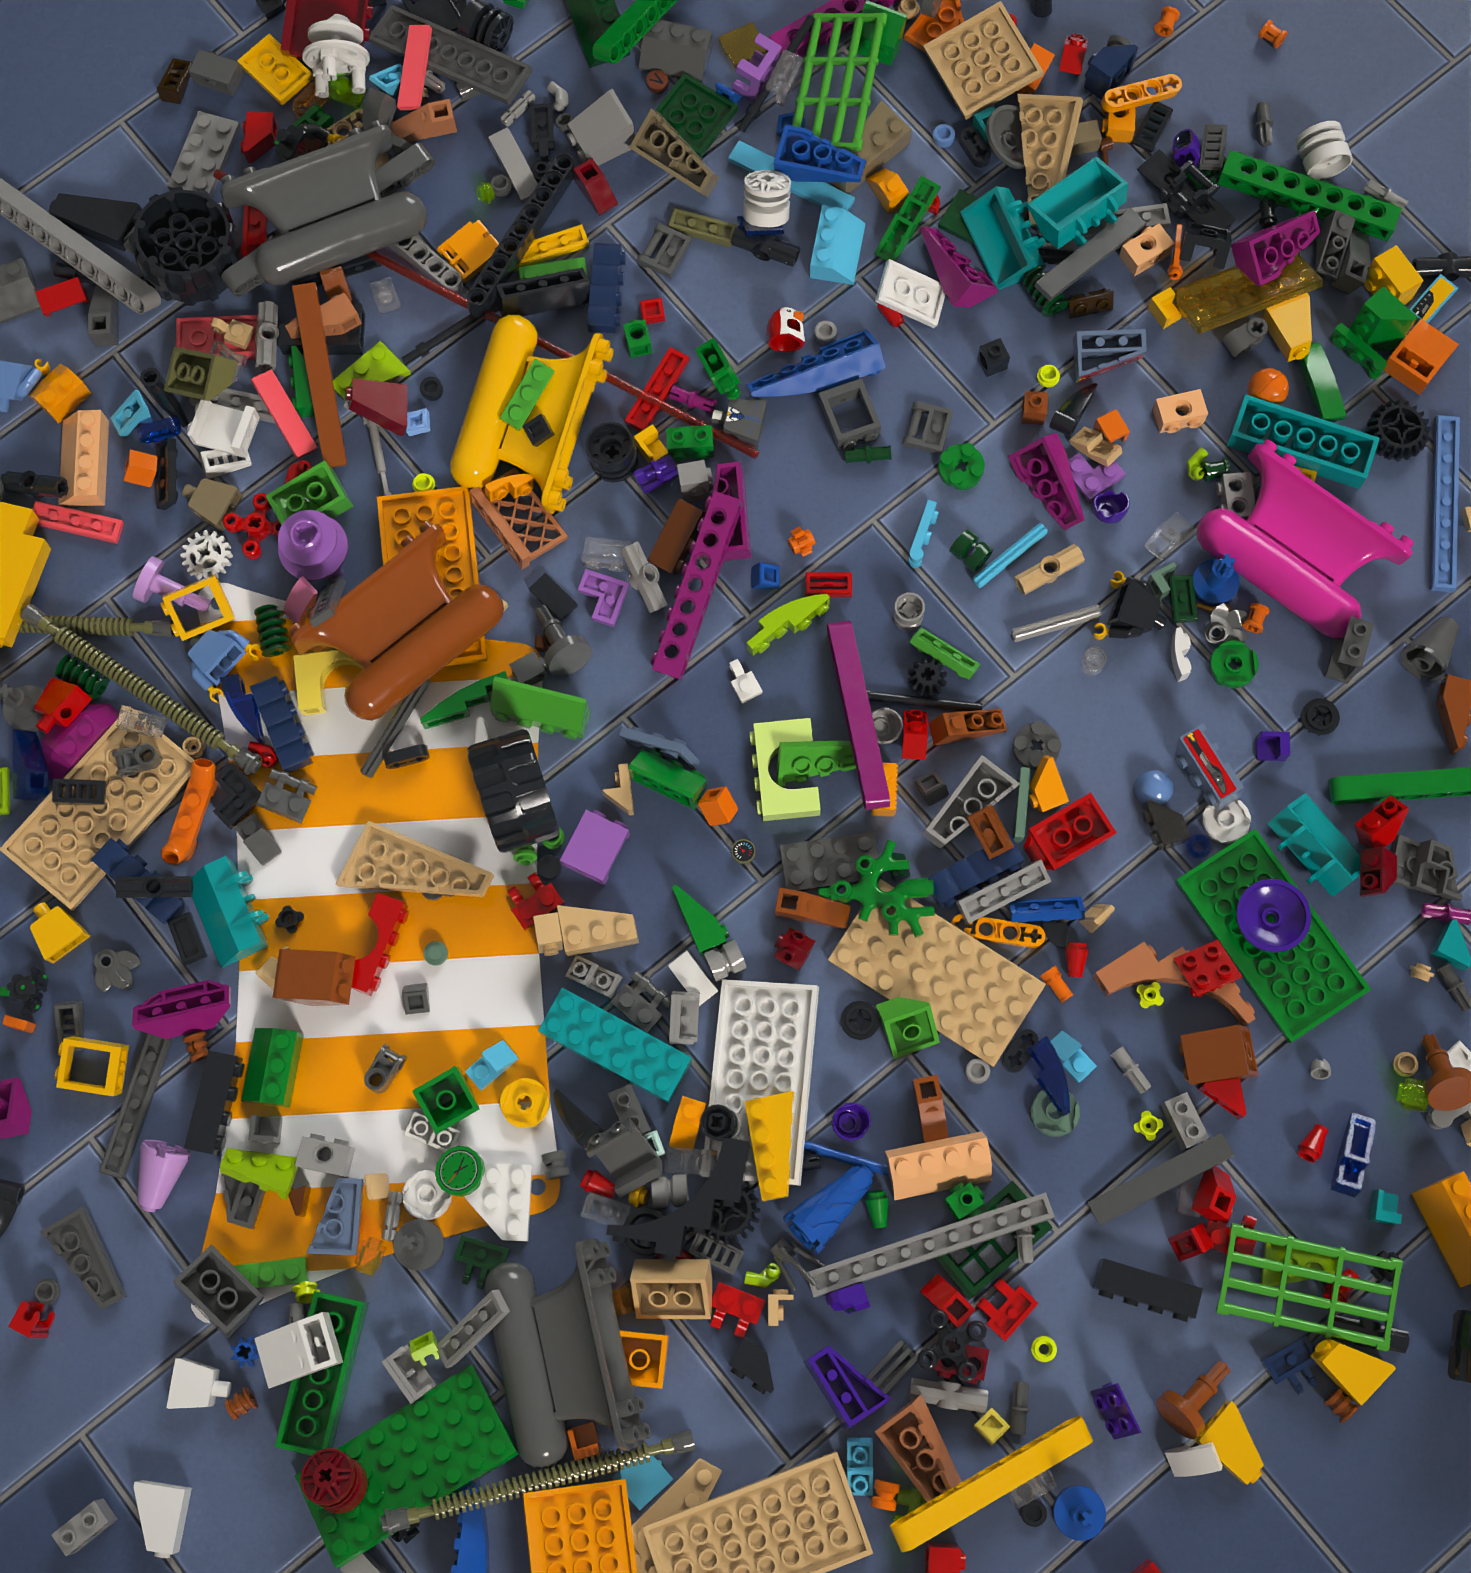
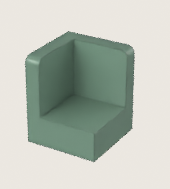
[1147,562,1177,600]

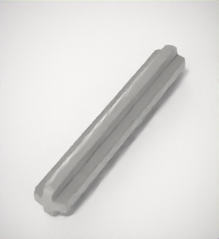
[1011,605,1102,642]

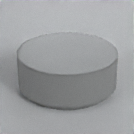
[814,321,837,345]
[965,1059,990,1084]

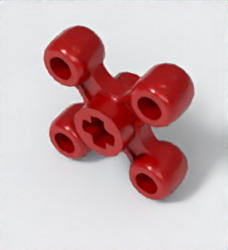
[223,493,282,560]

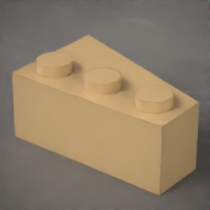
[557,905,639,957]

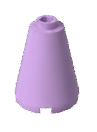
[137,1140,191,1212]

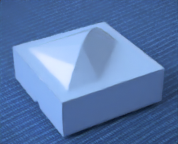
[406,408,430,436]

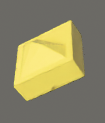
[973,1408,1010,1446]

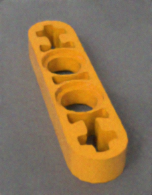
[1101,74,1182,113]
[951,914,1045,948]

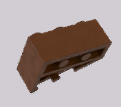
[647,498,706,575]

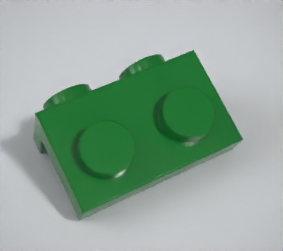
[666,425,714,462]

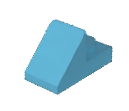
[369,63,403,100]
[111,390,153,437]
[1044,1031,1097,1084]
[465,1040,519,1091]

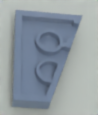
[619,727,700,770]
[307,1178,364,1256]

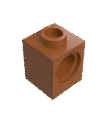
[1021,391,1048,425]

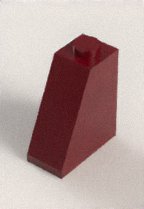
[345,378,407,436]

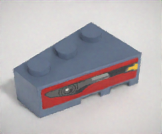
[1073,329,1147,383]
[1175,723,1244,811]

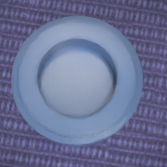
[932,124,955,148]

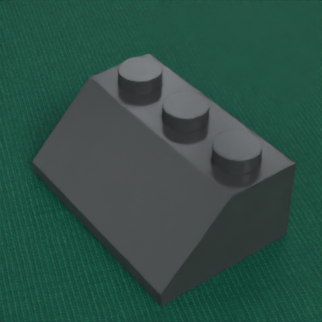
[639,19,713,83]
[0,258,41,324]
[173,1244,264,1339]

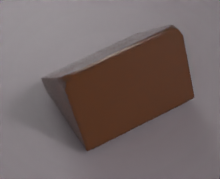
[288,1185,311,1217]

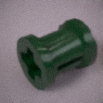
[1202,458,1230,482]

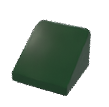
[890,852,910,881]

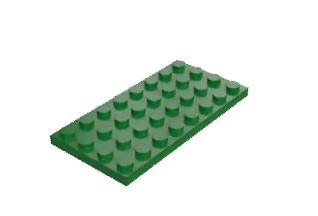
[1175,828,1372,1044]
[294,1364,519,1569]

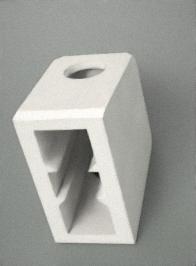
[166,1358,231,1409]

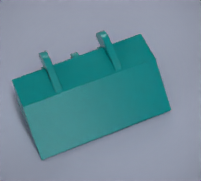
[1026,157,1128,249]
[960,186,1046,291]
[1267,793,1360,897]
[192,856,269,968]

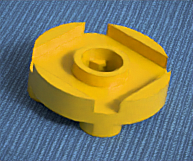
[500,1078,550,1128]

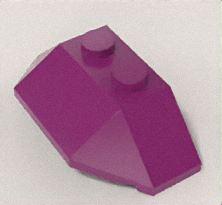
[41,704,122,780]
[132,980,231,1039]

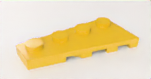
[744,1091,795,1201]

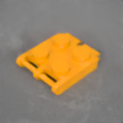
[437,220,499,283]

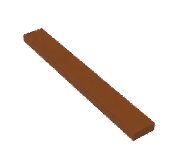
[292,282,348,468]

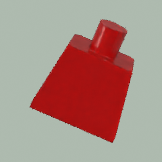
[34,678,92,734]

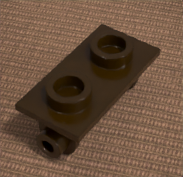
[1065,288,1114,319]

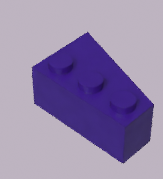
[804,1346,892,1429]

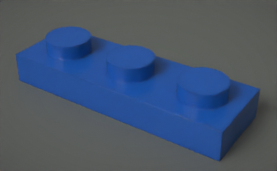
[1008,897,1085,923]

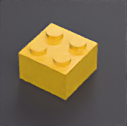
[1364,245,1424,305]

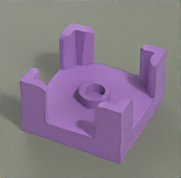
[732,33,782,102]

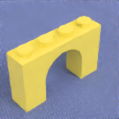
[293,648,364,716]

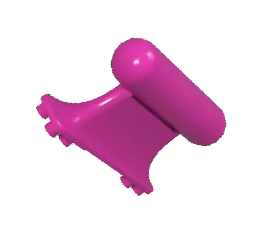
[1196,440,1414,638]

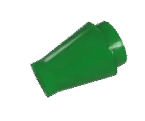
[864,1190,889,1228]

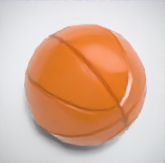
[1247,368,1289,405]

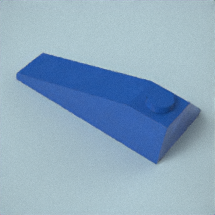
[773,124,866,182]

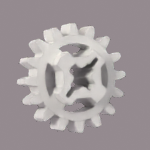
[180,530,233,580]

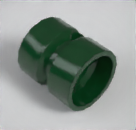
[949,529,994,573]

